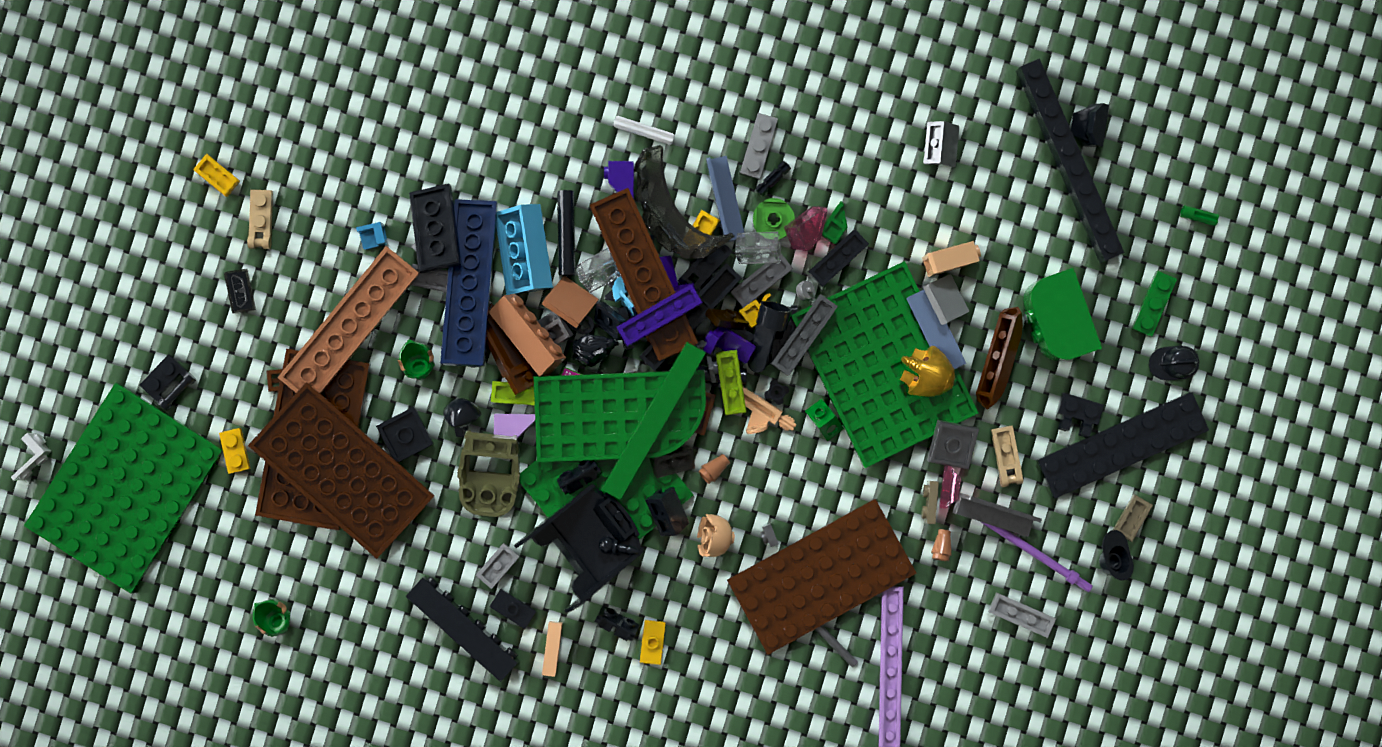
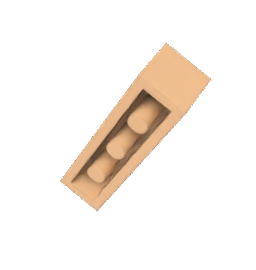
[542,621,563,677]

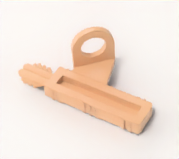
[743,386,796,434]

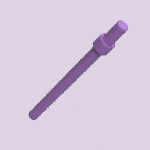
[981,522,1093,592]

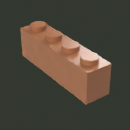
[489,294,566,377]

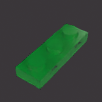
[1131,271,1177,337]

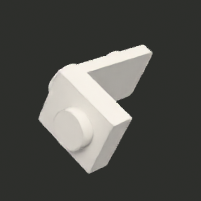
[11,433,52,481]

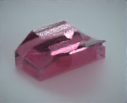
[939,465,961,509]

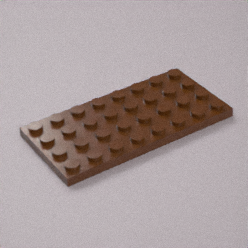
[255,348,371,531]
[248,382,435,559]
[727,499,916,655]

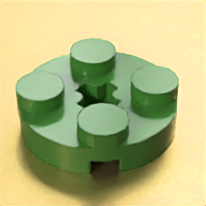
[752,198,795,241]

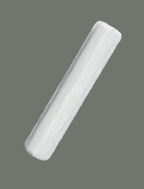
[613,116,675,145]

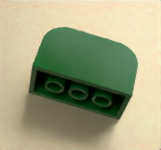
[1023,267,1102,361]

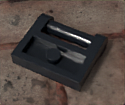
[140,354,196,411]

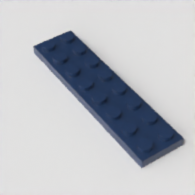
[440,199,498,367]

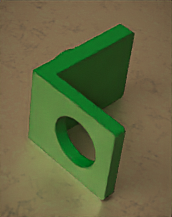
[805,399,844,441]

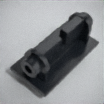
[557,460,602,495]
[594,605,640,642]

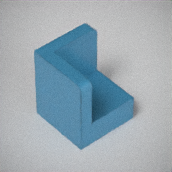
[356,222,388,250]

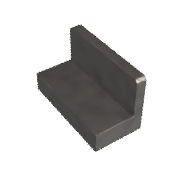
[923,121,959,167]

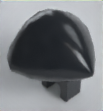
[443,398,481,437]

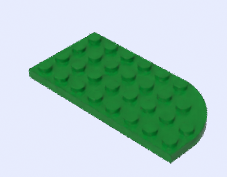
[534,370,706,462]

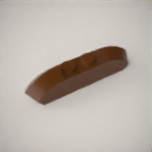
[976,307,1023,410]

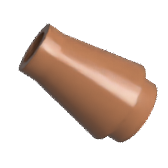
[698,454,730,484]
[931,529,952,561]

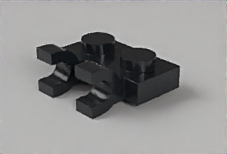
[1056,392,1104,438]

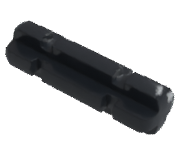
[756,161,791,196]

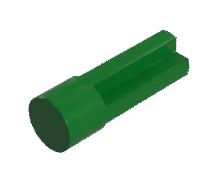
[1180,205,1219,226]

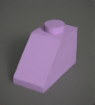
[494,414,535,439]

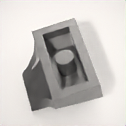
[537,312,573,345]

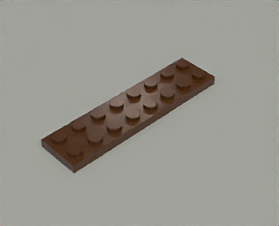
[589,188,698,361]

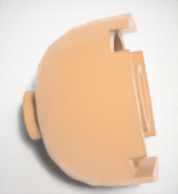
[697,514,735,557]

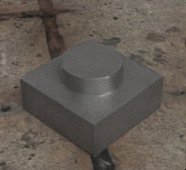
[760,523,778,547]

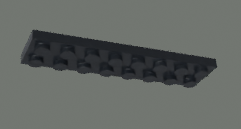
[1037,392,1209,499]

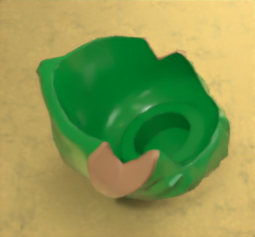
[398,339,435,380]
[253,599,291,637]

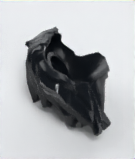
[571,334,619,367]

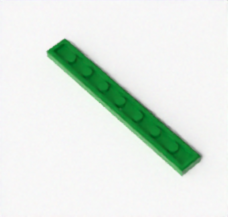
[602,342,706,500]

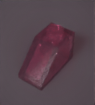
[784,206,828,251]

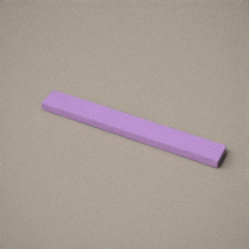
[878,586,903,747]

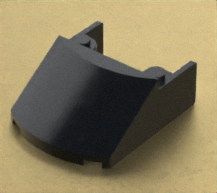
[513,484,644,614]

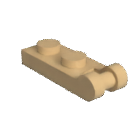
[247,190,273,249]
[991,425,1023,488]

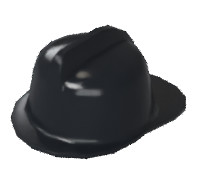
[1149,346,1200,381]
[1099,530,1134,581]

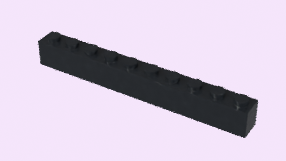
[1016,58,1125,263]

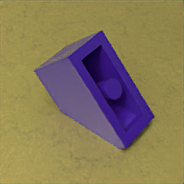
[604,161,634,199]

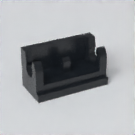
[645,487,689,536]

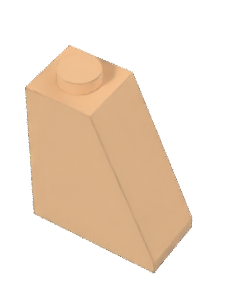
[922,241,981,278]

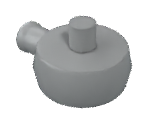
[796,281,816,305]

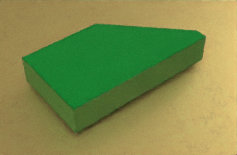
[818,201,848,245]

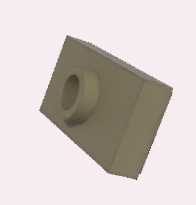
[1113,494,1153,542]

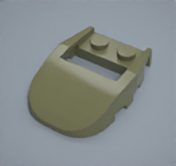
[457,430,520,517]

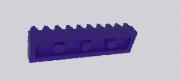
[617,284,702,346]

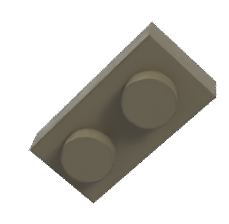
[921,480,939,524]

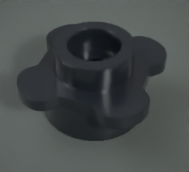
[764,380,789,405]

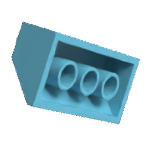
[496,204,553,295]

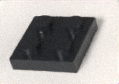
[376,406,434,463]

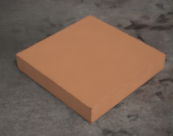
[542,275,599,328]

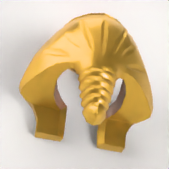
[900,345,955,396]

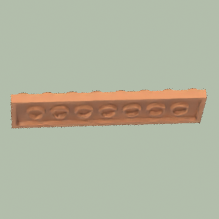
[277,246,420,394]

